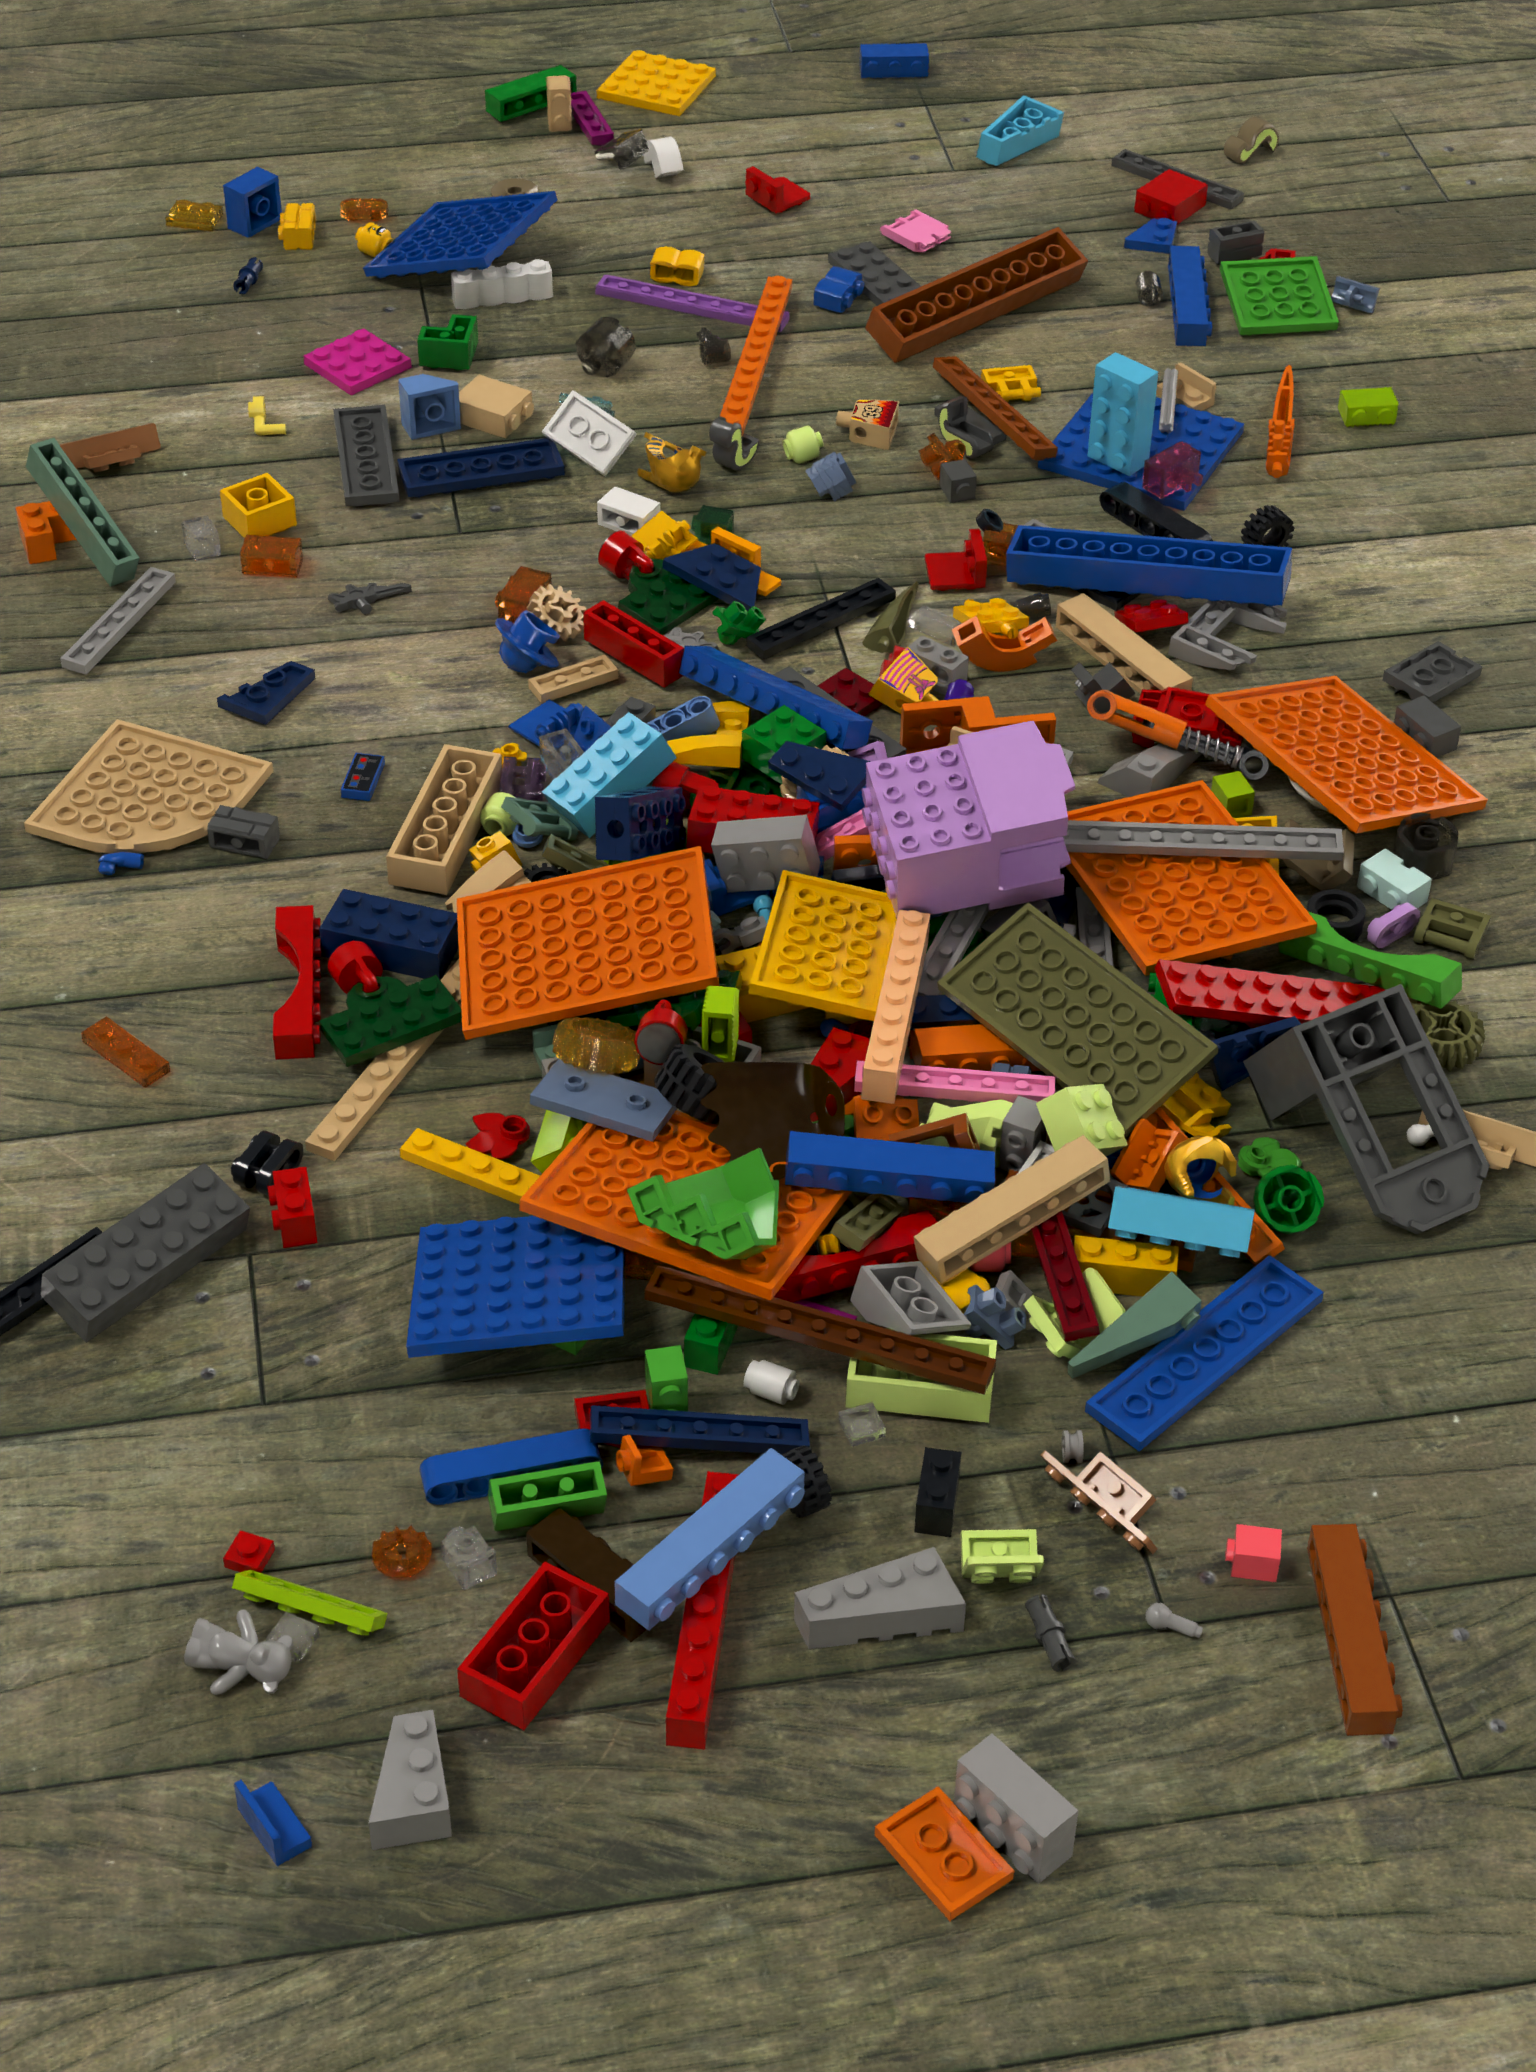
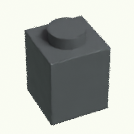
[939,459,977,503]

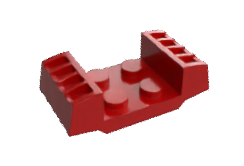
[1132,687,1243,748]

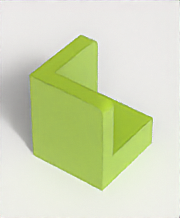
[1211,771,1255,818]

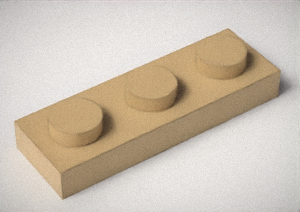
[528,654,619,704]

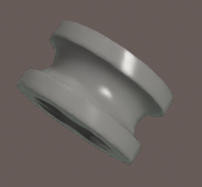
[1062,1430,1084,1463]

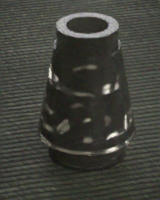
[1010,592,1052,619]

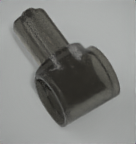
[697,327,731,365]

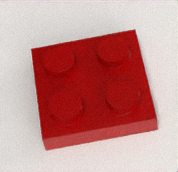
[1115,600,1189,633]

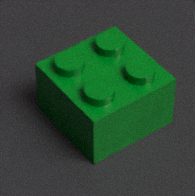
[742,705,827,784]

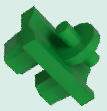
[712,601,766,645]

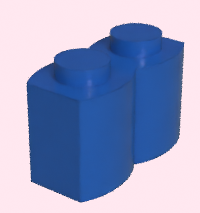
[814,266,864,313]

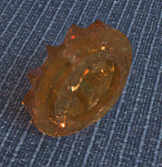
[372,1525,432,1578]

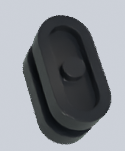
[231,1130,303,1196]

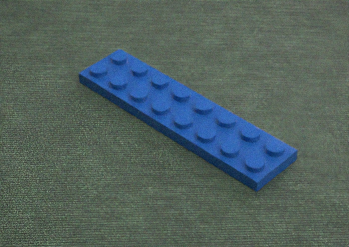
[1085,1255,1324,1451]

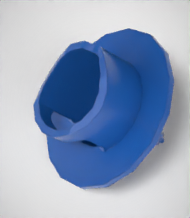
[495,610,560,674]

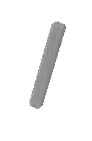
[1159,368,1178,434]

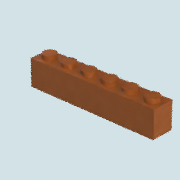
[1307,1524,1403,1736]

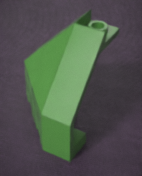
[627,1148,779,1260]

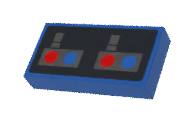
[341,753,385,801]

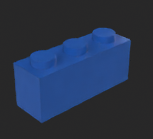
[859,43,929,78]

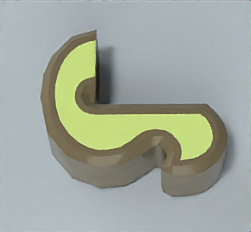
[1224,116,1279,164]

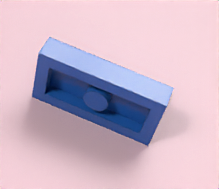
[234,1780,312,1866]

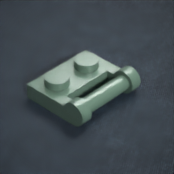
[501,797,578,841]

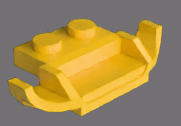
[1160,1073,1232,1139]

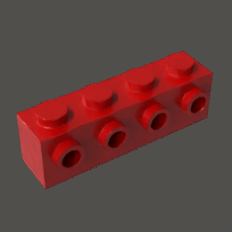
[583,600,684,688]

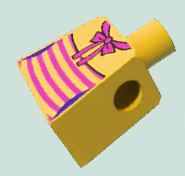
[869,647,939,714]

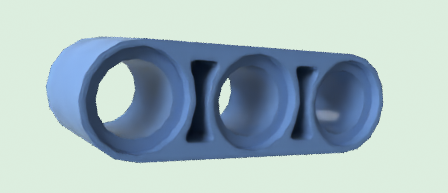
[646,696,720,741]

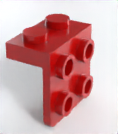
[745,166,811,213]

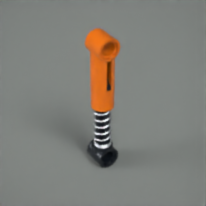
[1087,689,1269,780]

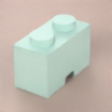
[1357,848,1432,910]

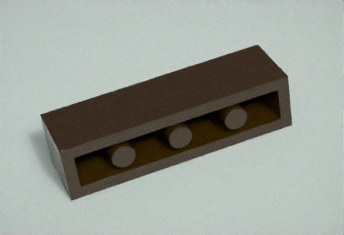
[526,1507,647,1642]

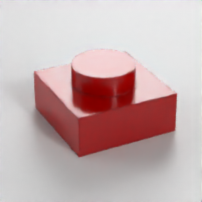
[223,1530,275,1573]

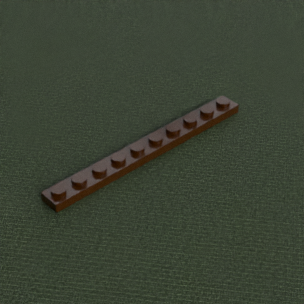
[645,1265,996,1395]

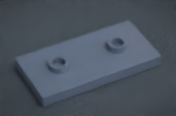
[530,1059,677,1142]

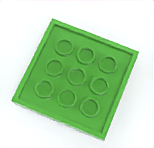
[1220,256,1339,335]

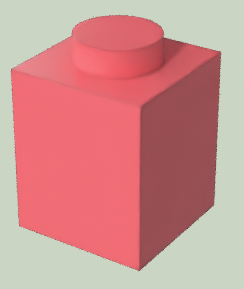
[1225,1524,1282,1582]

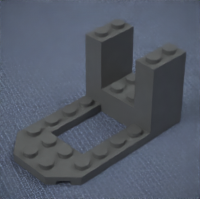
[1243,984,1489,1235]

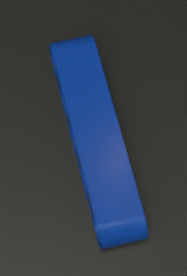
[419,1428,603,1505]

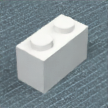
[597,486,661,536]

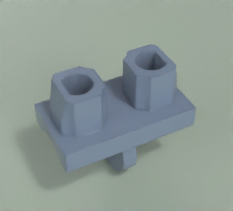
[1331,276,1380,313]
[964,1285,1026,1350]

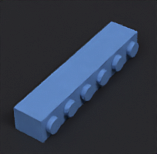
[615,1448,805,1630]

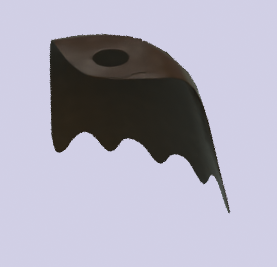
[700,1062,845,1180]

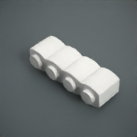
[451,259,553,309]

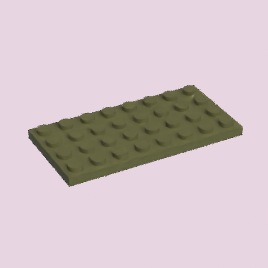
[937,902,1218,1138]

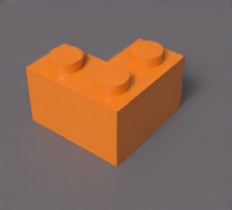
[15,501,77,564]

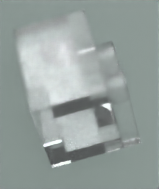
[441,1526,497,1590]

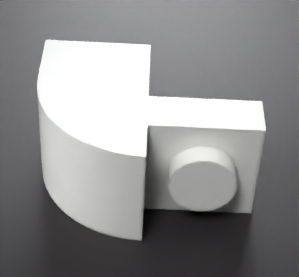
[643,137,684,179]

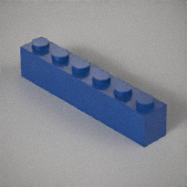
[1168,245,1212,346]
[785,1131,995,1203]

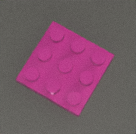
[303,329,412,395]

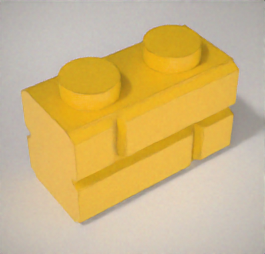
[278,203,316,250]

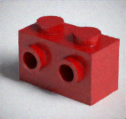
[267,1167,318,1248]

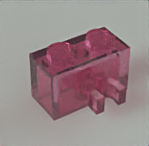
[1142,441,1203,499]

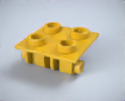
[632,510,698,560]

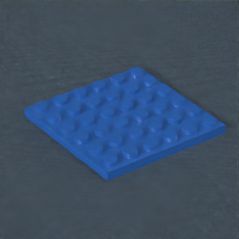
[363,191,558,278]
[1038,393,1244,511]
[406,1215,626,1358]

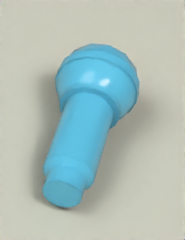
[753,895,774,923]

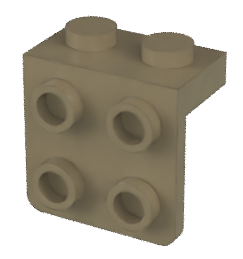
[1283,819,1355,891]

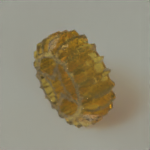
[552,1017,640,1074]

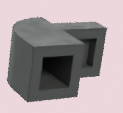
[1071,662,1135,713]

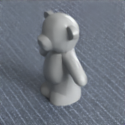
[184,1609,293,1695]

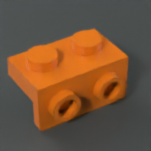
[1110,1119,1187,1192]

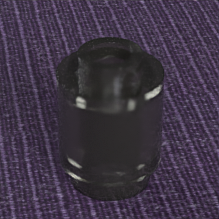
[1136,271,1163,306]

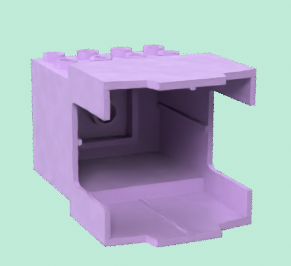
[862,720,1075,918]

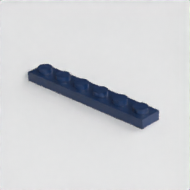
[590,1405,810,1454]

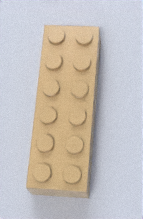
[386,744,503,895]

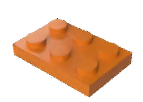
[874,1786,1014,1921]

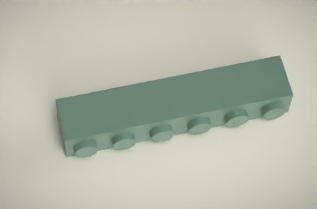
[25,438,139,587]

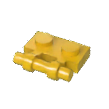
[981,365,1041,403]

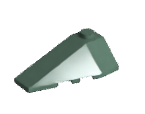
[1068,1271,1202,1379]

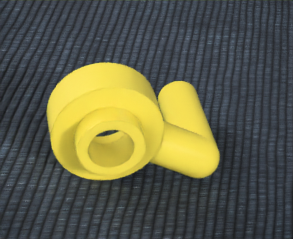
[248,396,286,435]

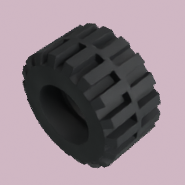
[654,1044,724,1125]

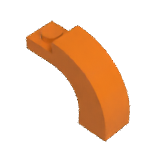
[951,616,1057,672]

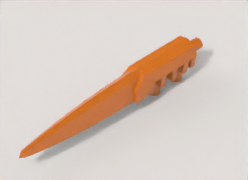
[1266,365,1295,478]

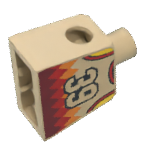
[836,399,899,450]

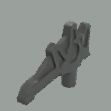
[328,583,412,614]

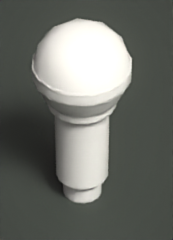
[1407,1124,1435,1147]

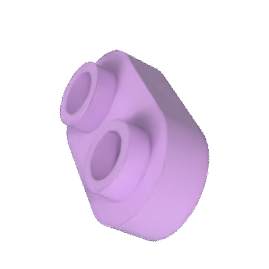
[1367,903,1420,948]

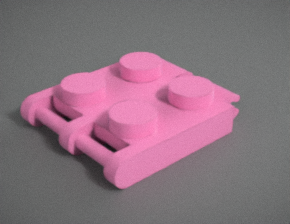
[880,210,951,253]

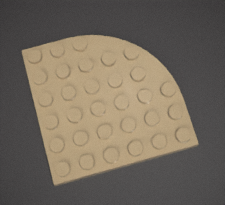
[24,719,273,853]

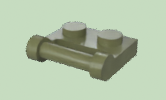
[1413,898,1491,960]

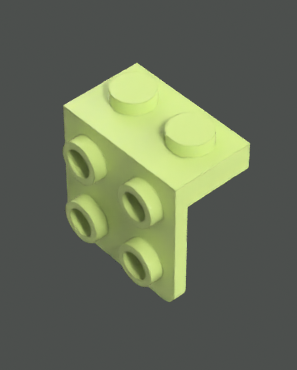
[1023,1268,1126,1359]
[960,1529,1044,1584]

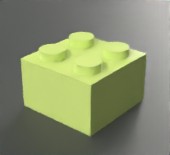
[1036,1084,1128,1156]

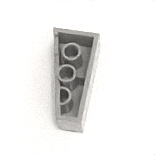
[794,1547,966,1649]

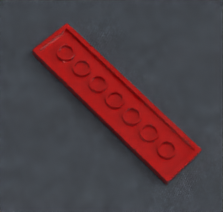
[1154,959,1386,1025]

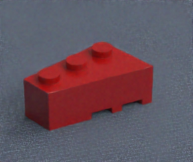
[810,1027,870,1122]

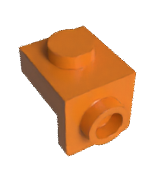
[616,1435,674,1486]

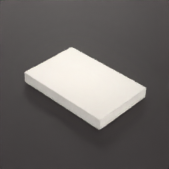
[542,390,637,477]

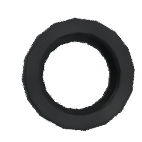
[1306,889,1366,942]

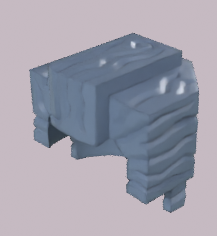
[805,452,856,501]

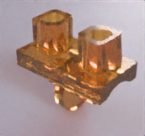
[918,433,966,481]

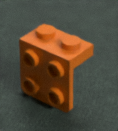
[845,1095,920,1144]

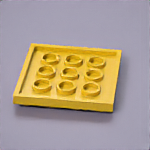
[597,50,716,116]

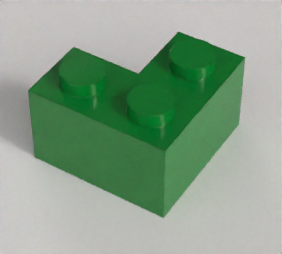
[417,314,478,370]

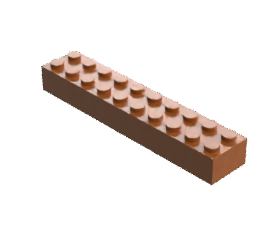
[865,227,1088,363]

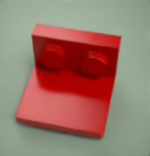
[924,529,987,591]

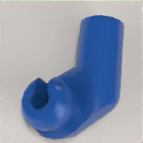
[98,852,144,875]

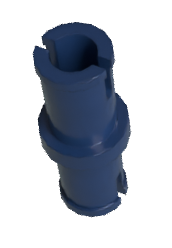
[233,257,263,294]

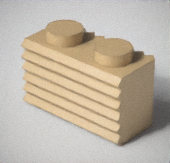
[546,76,572,132]

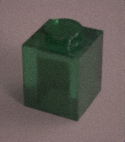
[691,505,734,545]

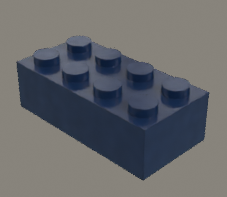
[319,889,459,980]

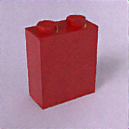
[1134,169,1208,225]

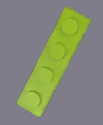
[232,1570,388,1635]

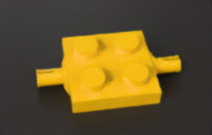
[953,598,1029,639]

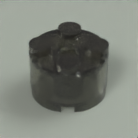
[576,317,636,377]
[1393,813,1458,880]

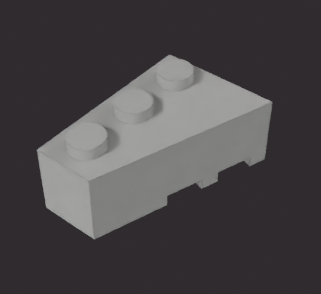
[368,1710,452,1850]

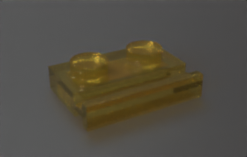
[165,200,223,232]

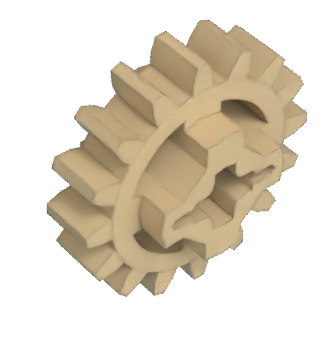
[527,584,586,641]

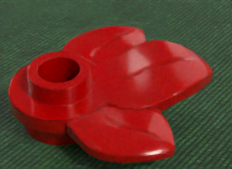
[466,1113,530,1160]

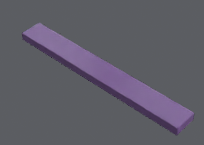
[595,274,790,332]

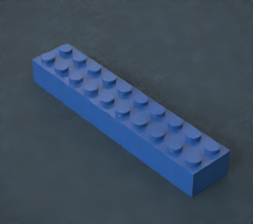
[1006,525,1292,606]

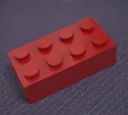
[686,785,820,853]
[457,1561,610,1730]

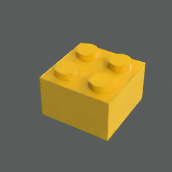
[220,472,297,543]

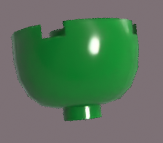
[1253,1165,1324,1234]

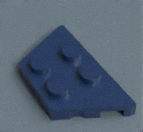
[662,543,761,611]

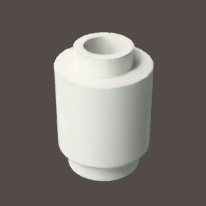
[743,1360,800,1405]

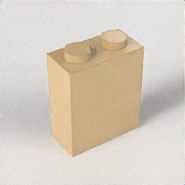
[459,375,534,438]

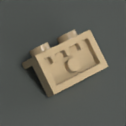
[1156,362,1216,411]

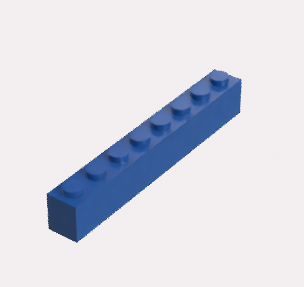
[679,646,873,749]

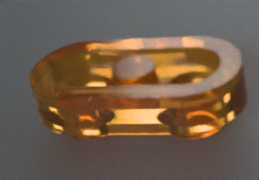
[340,198,388,221]

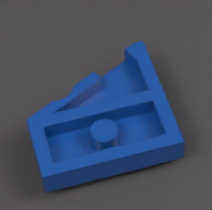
[1124,218,1177,254]

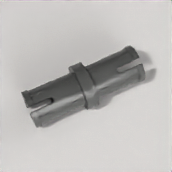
[1025,1594,1076,1672]

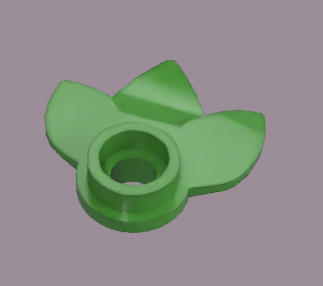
[1238,1137,1302,1177]

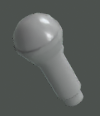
[1146,1603,1203,1638]

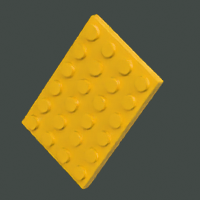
[748,870,897,1021]

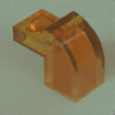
[983,523,1018,567]

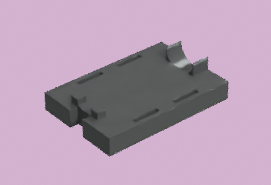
[1382,641,1482,703]

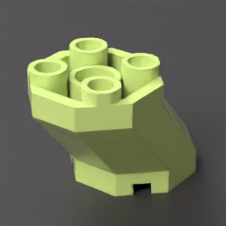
[917,1099,1013,1168]

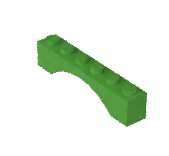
[1279,911,1462,1009]

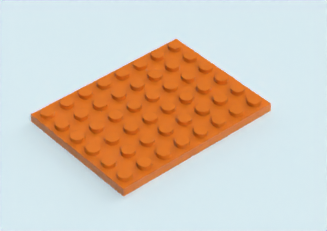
[1205,676,1488,834]
[1066,780,1317,976]
[457,846,720,1040]
[519,1110,852,1301]

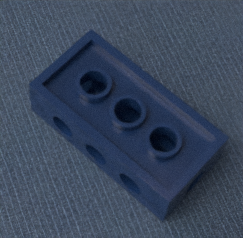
[595,786,686,861]

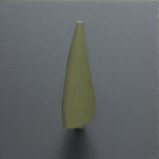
[862,581,919,653]

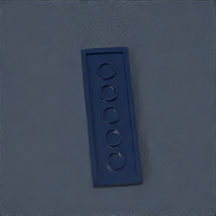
[397,438,565,497]

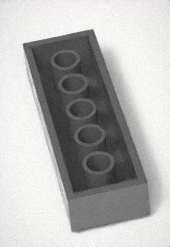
[41,1162,250,1343]

